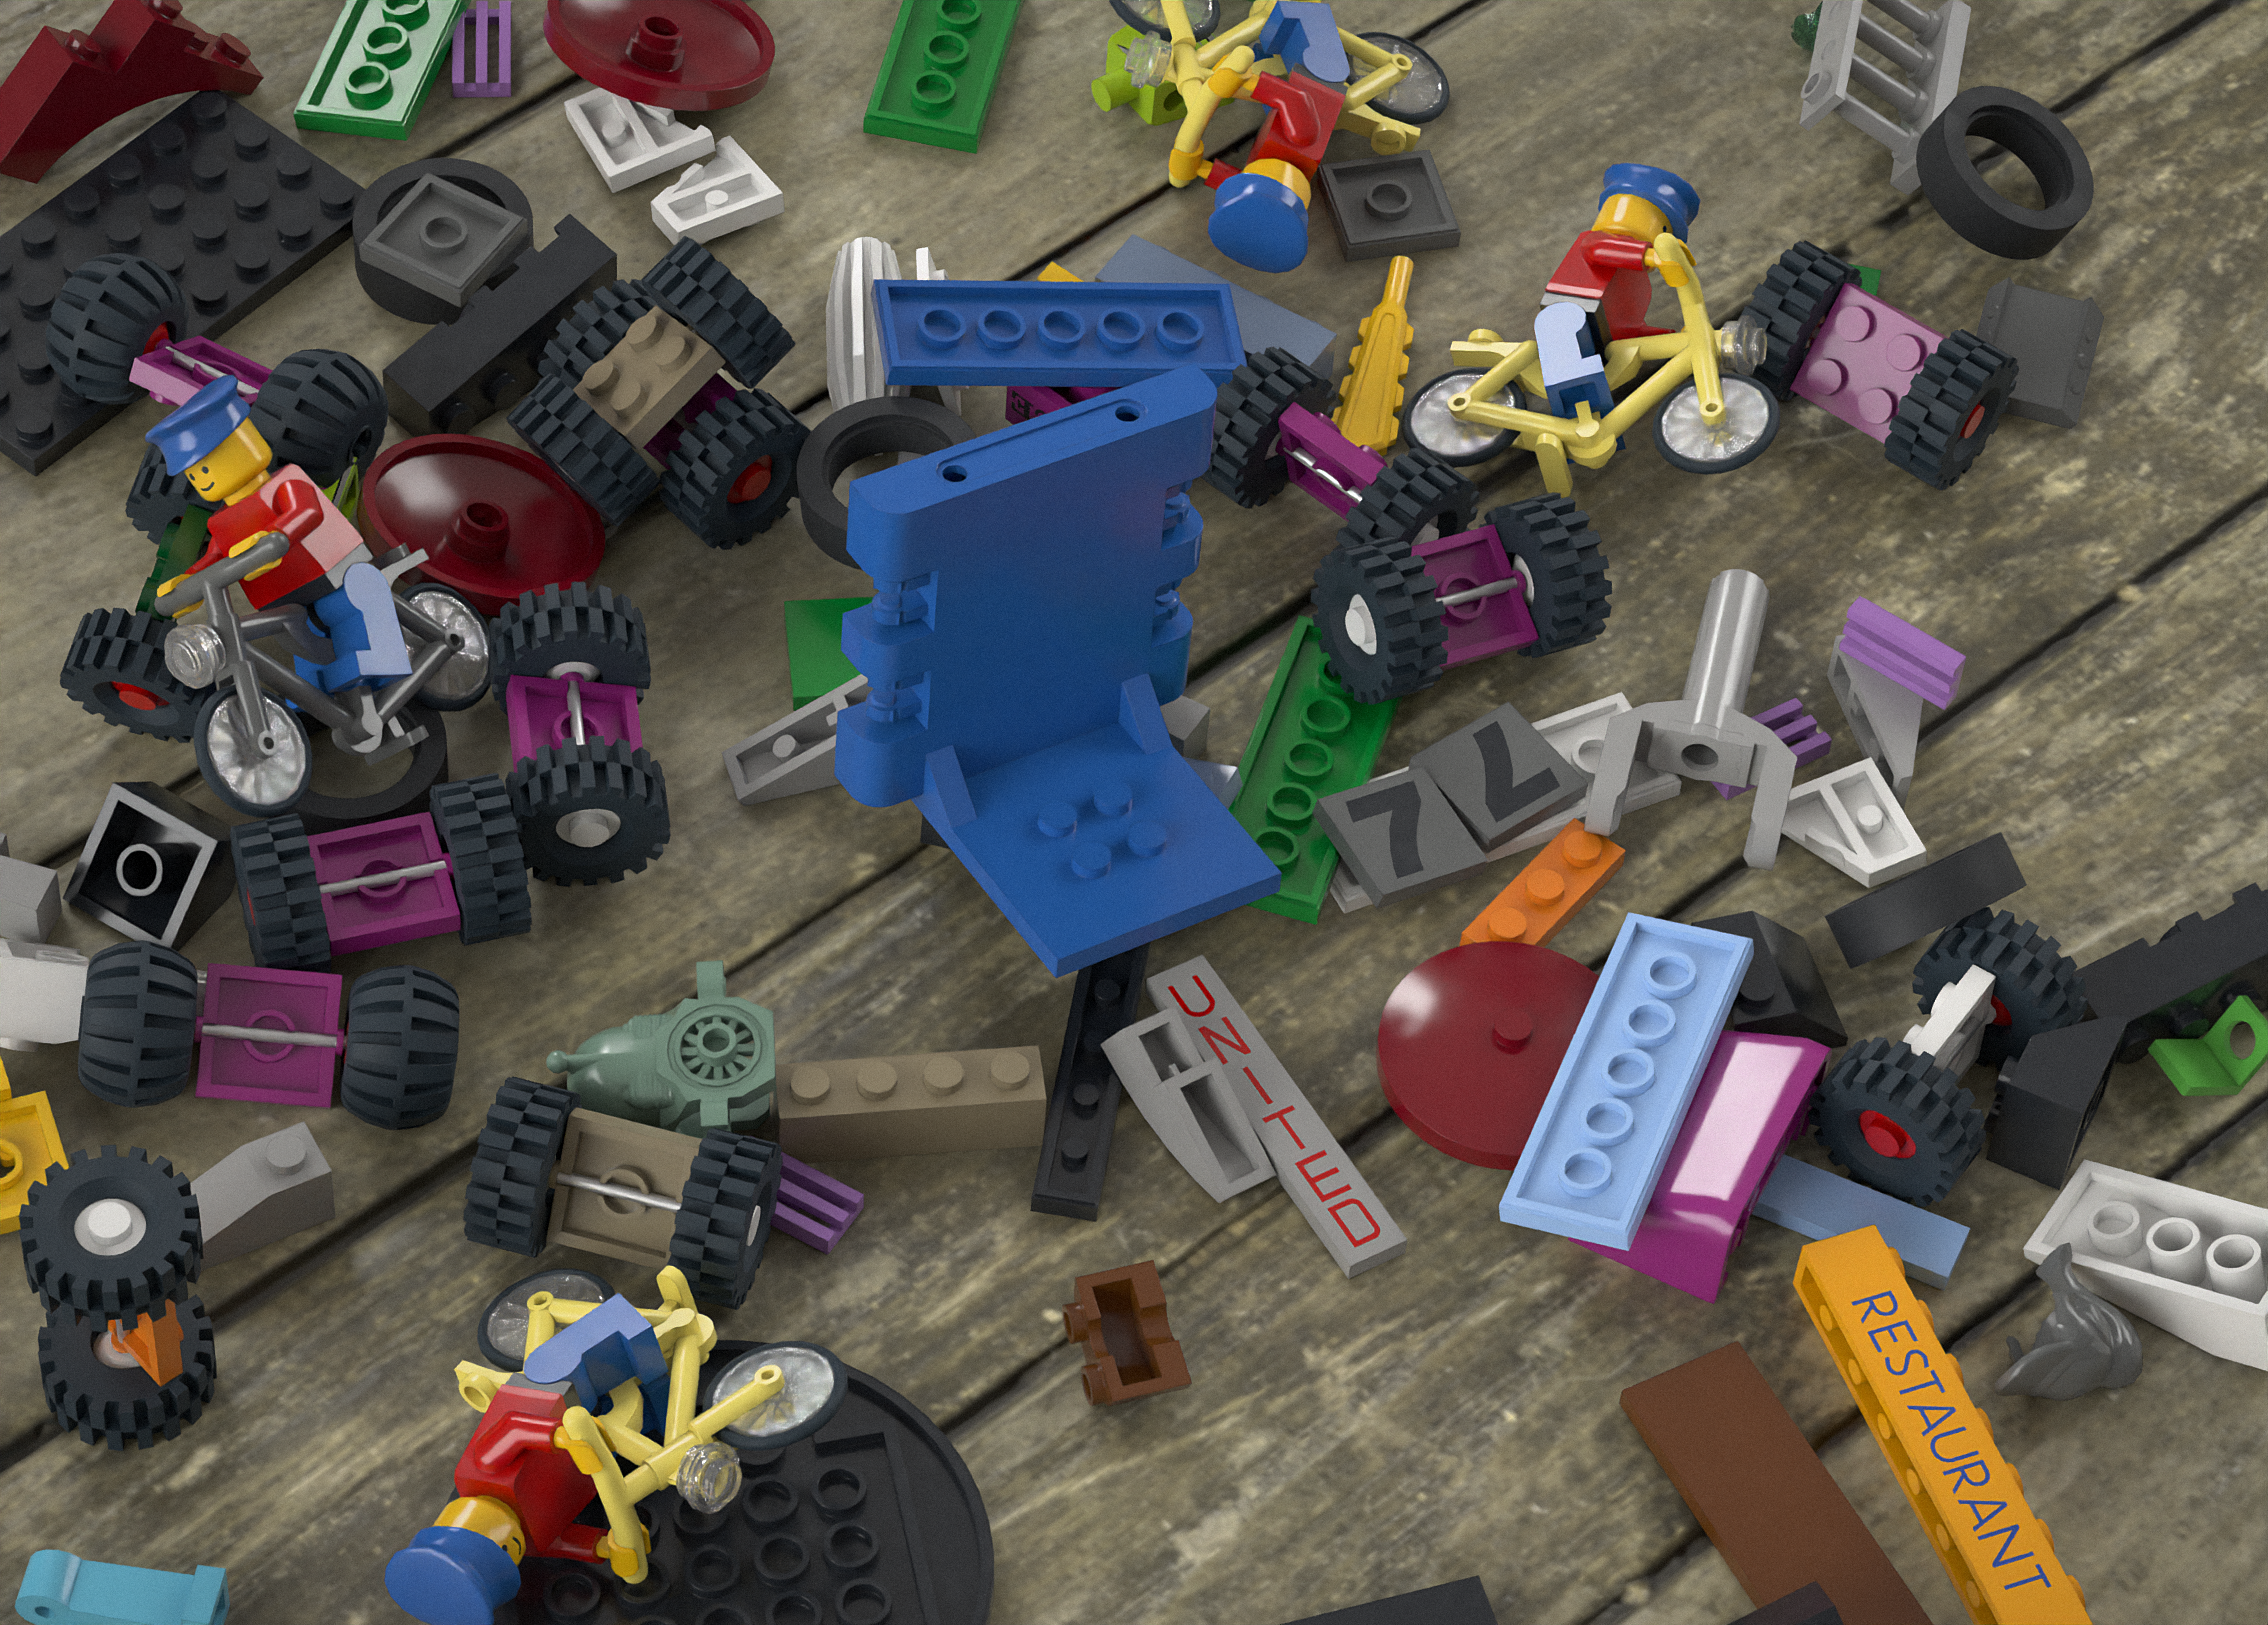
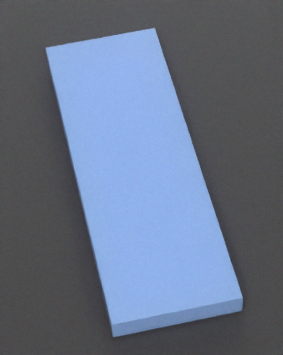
[1499,912,1754,1251]

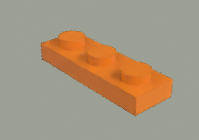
[1460,818,1626,947]

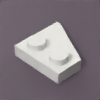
[564,88,716,193]
[651,136,784,245]
[1781,757,1927,888]

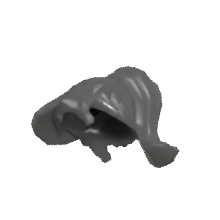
[1994,1242,2143,1401]

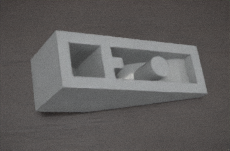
[1827,634,1923,811]
[721,674,873,806]
[190,1121,336,1271]

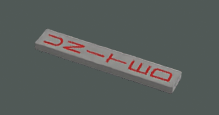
[1145,955,1407,1279]

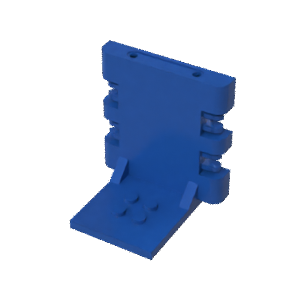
[834,363,1282,978]

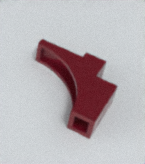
[0,0,264,184]

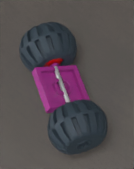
[45,253,389,491]
[78,940,459,1130]

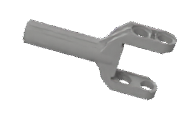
[1584,569,1797,871]

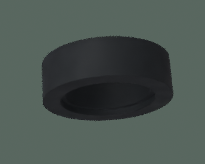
[1916,86,2094,260]
[353,158,534,325]
[797,396,977,571]
[254,692,449,836]
[1825,832,2027,969]

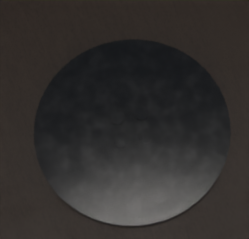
[446,1340,994,1625]

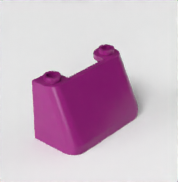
[1568,1030,1832,1304]

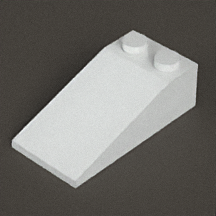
[2023,1159,2268,1371]

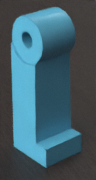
[15,1549,230,1625]

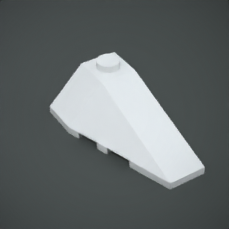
[0,938,207,1052]

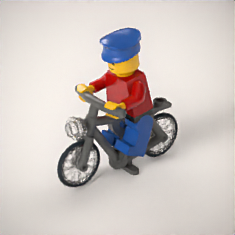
[145,375,491,818]

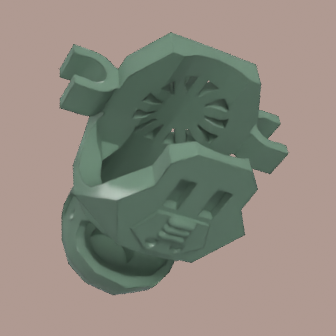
[546,960,777,1139]

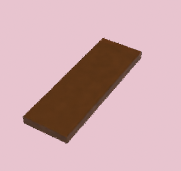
[1619,1341,1934,1625]

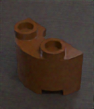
[1062,1260,1192,1406]

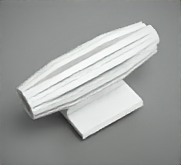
[826,237,969,456]

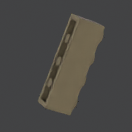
[772,1045,1047,1163]

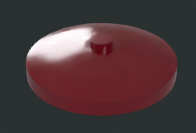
[543,0,775,111]
[357,434,605,616]
[1376,941,1600,1171]

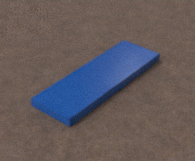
[871,279,1247,388]

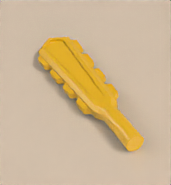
[1331,256,1414,456]

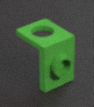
[2148,995,2268,1096]

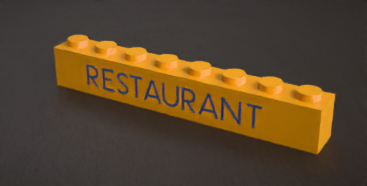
[1793,1224,2093,1625]

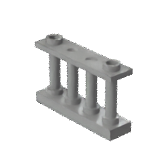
[1799,0,1971,196]

